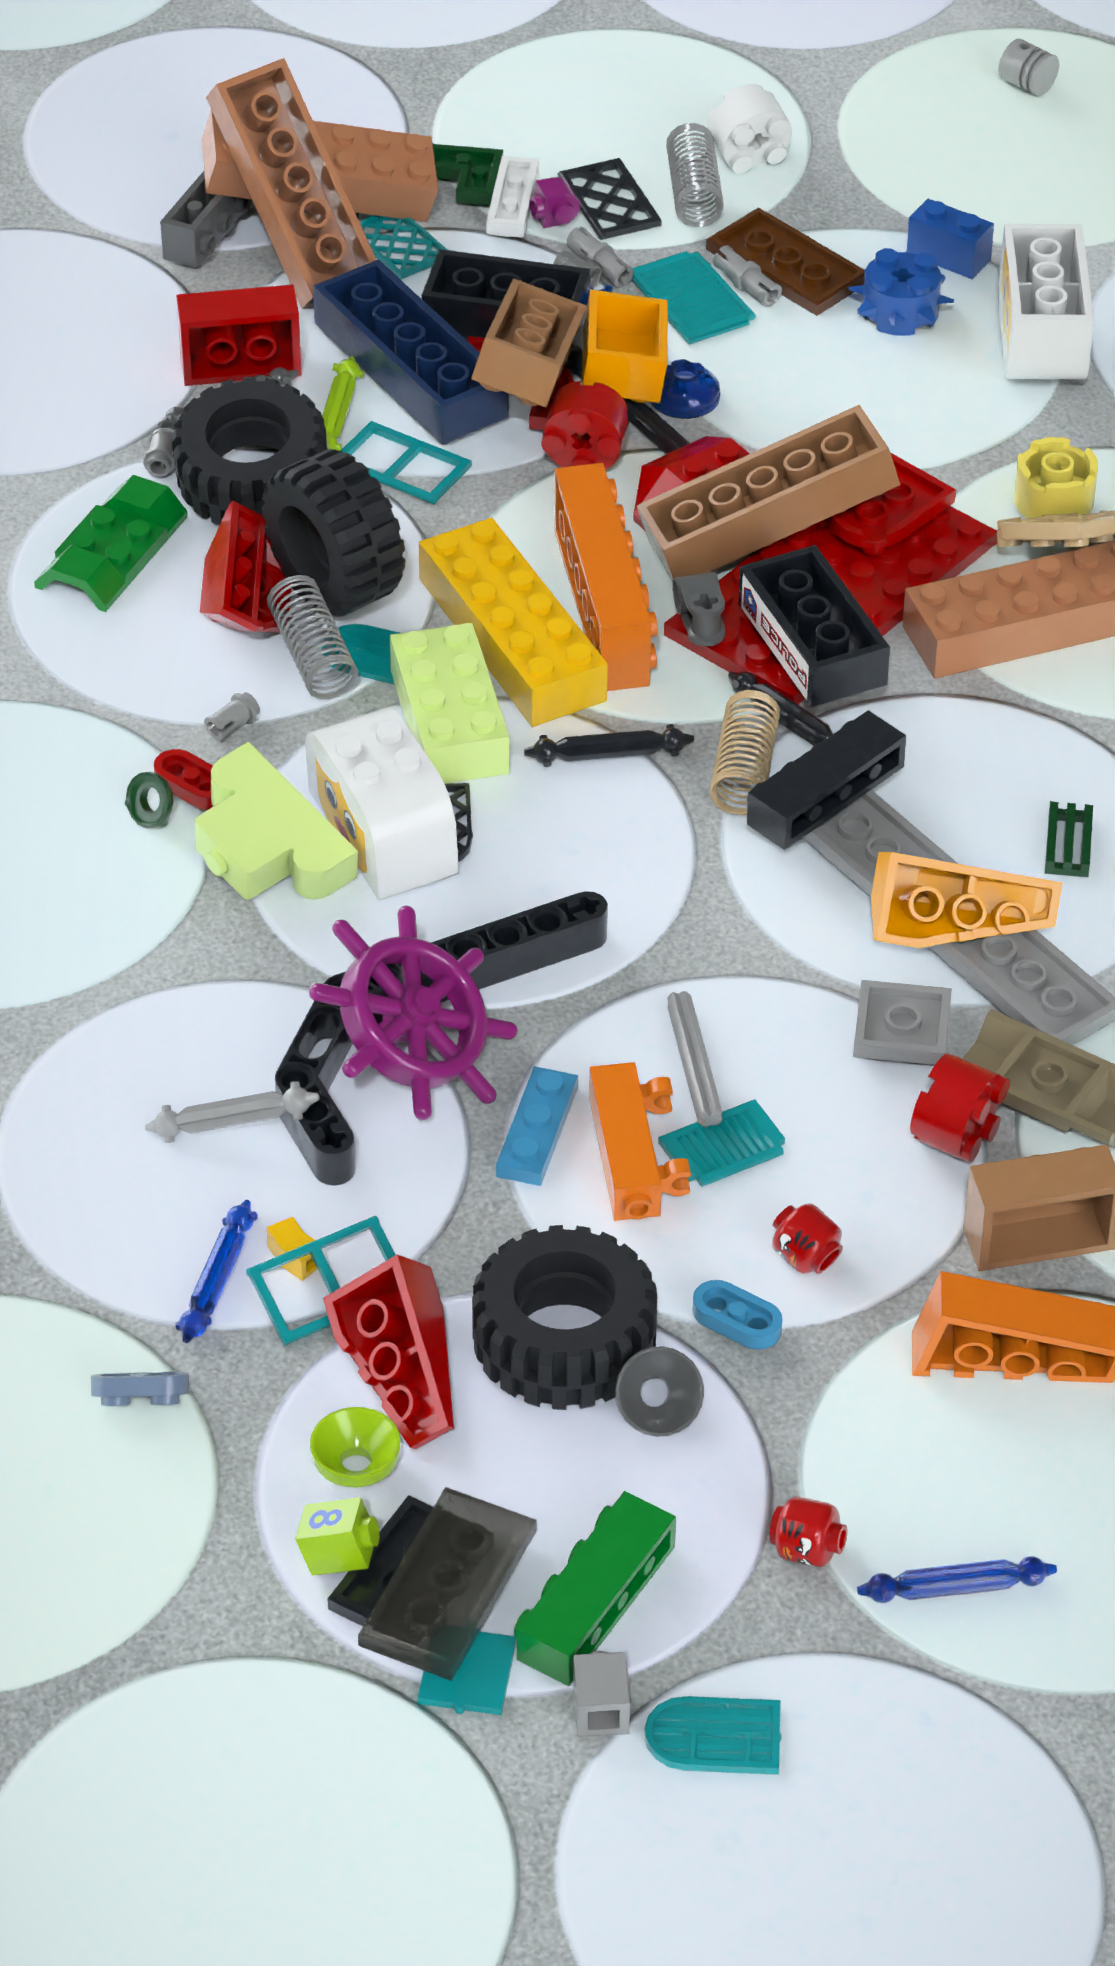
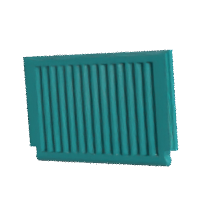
[631,251,756,344]

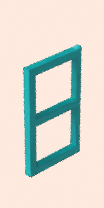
[341,421,472,504]
[246,1216,396,1346]

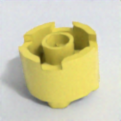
[1014,437,1098,518]

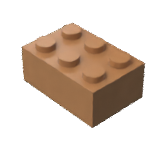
[963,1144,1115,1271]

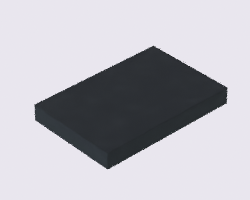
[327,1495,494,1652]

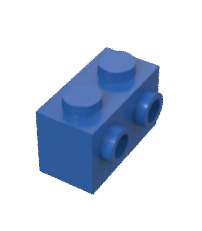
[906,198,994,280]

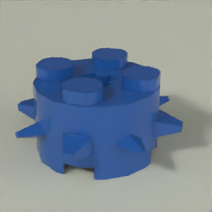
[849,248,955,336]

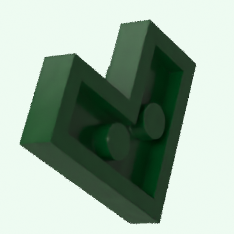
[433,144,504,206]

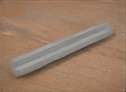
[667,991,722,1128]

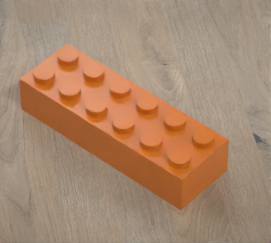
[554,463,658,691]

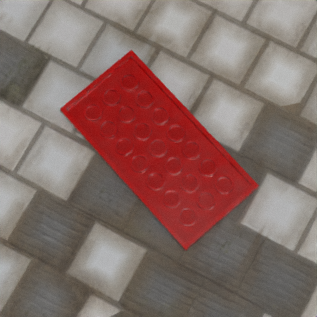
[664,506,997,705]

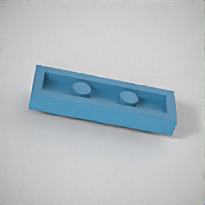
[496,1066,578,1186]

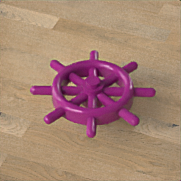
[309,905,518,1120]

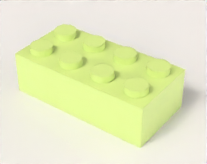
[390,622,509,784]

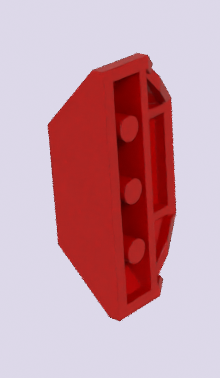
[633,436,755,531]
[199,500,291,632]

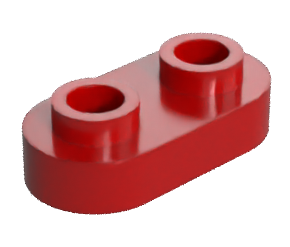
[153,749,213,810]

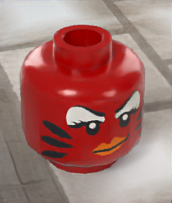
[772,1203,843,1274]
[769,1496,848,1567]

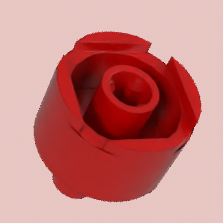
[541,381,628,470]
[910,1053,1010,1163]

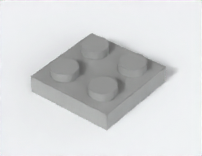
[853,980,952,1065]

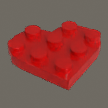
[830,453,956,555]

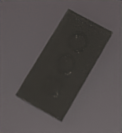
[358,1487,537,1681]

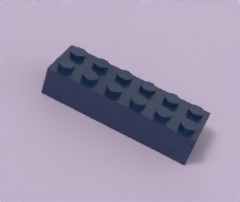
[313,259,509,445]

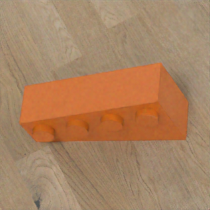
[912,1271,1115,1383]

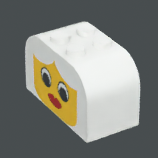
[999,223,1094,379]
[305,706,459,901]

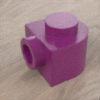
[530,177,580,229]

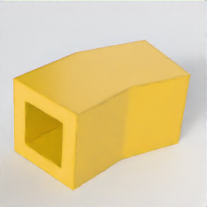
[266,1216,322,1281]

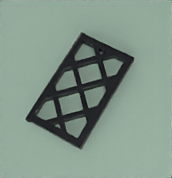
[557,158,662,240]

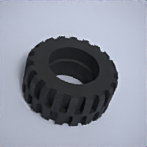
[172,377,328,525]
[262,449,406,617]
[472,1225,658,1410]

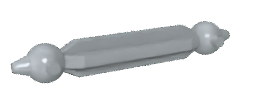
[145,1082,319,1143]

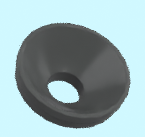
[614,1346,704,1437]

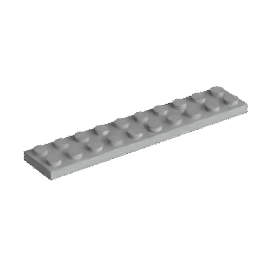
[803,790,1115,1045]

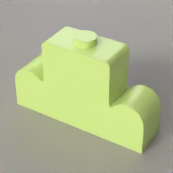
[195,741,358,900]

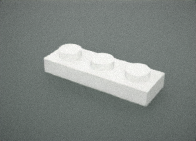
[486,155,539,238]

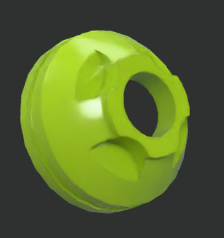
[310,1407,401,1487]

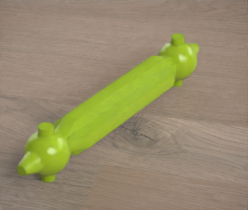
[322,356,364,451]

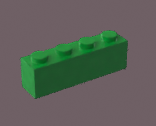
[513,1491,676,1687]

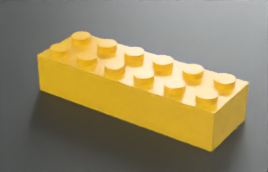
[418,517,608,727]

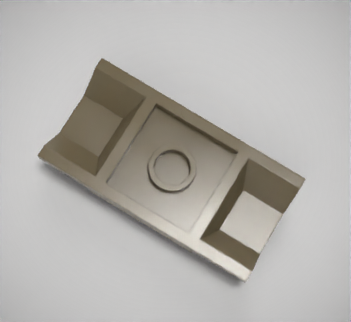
[963,1009,1115,1148]

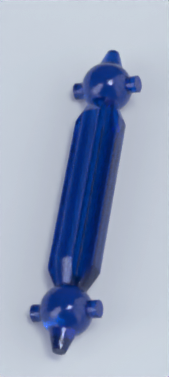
[175,1200,258,1343]
[857,1556,1057,1603]

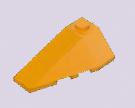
[871,852,1063,948]

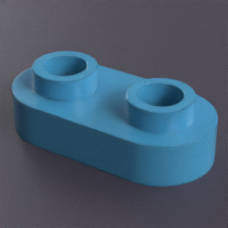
[692,1280,783,1349]

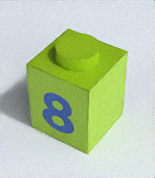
[295,1497,380,1576]

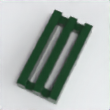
[1044,801,1093,877]

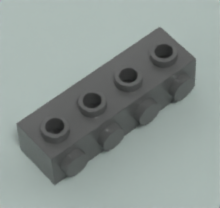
[160,171,253,268]

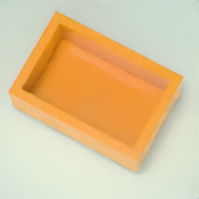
[581,289,668,403]

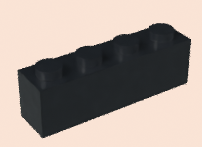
[747,710,906,850]

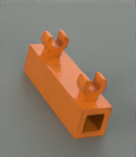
[589,1062,691,1221]

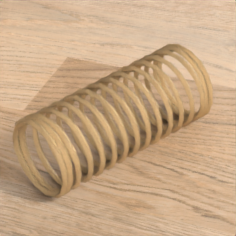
[710,690,780,815]

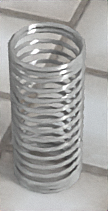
[666,123,724,227]
[267,575,358,699]

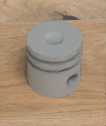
[998,38,1060,96]

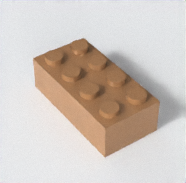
[471,278,587,407]

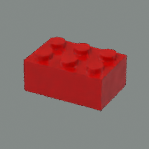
[176,284,302,386]

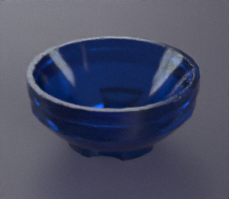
[650,359,720,419]

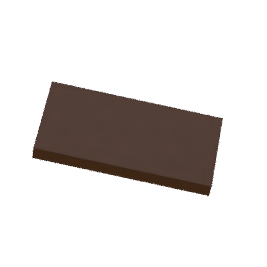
[706,207,865,316]

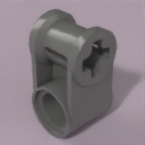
[672,571,725,646]

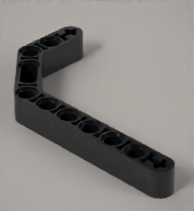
[275,891,608,1186]

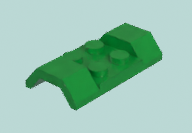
[34,475,188,612]

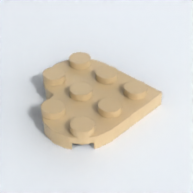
[997,510,1115,547]

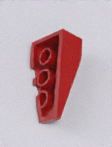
[323,1254,454,1449]

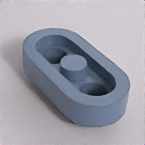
[91,1372,189,1406]

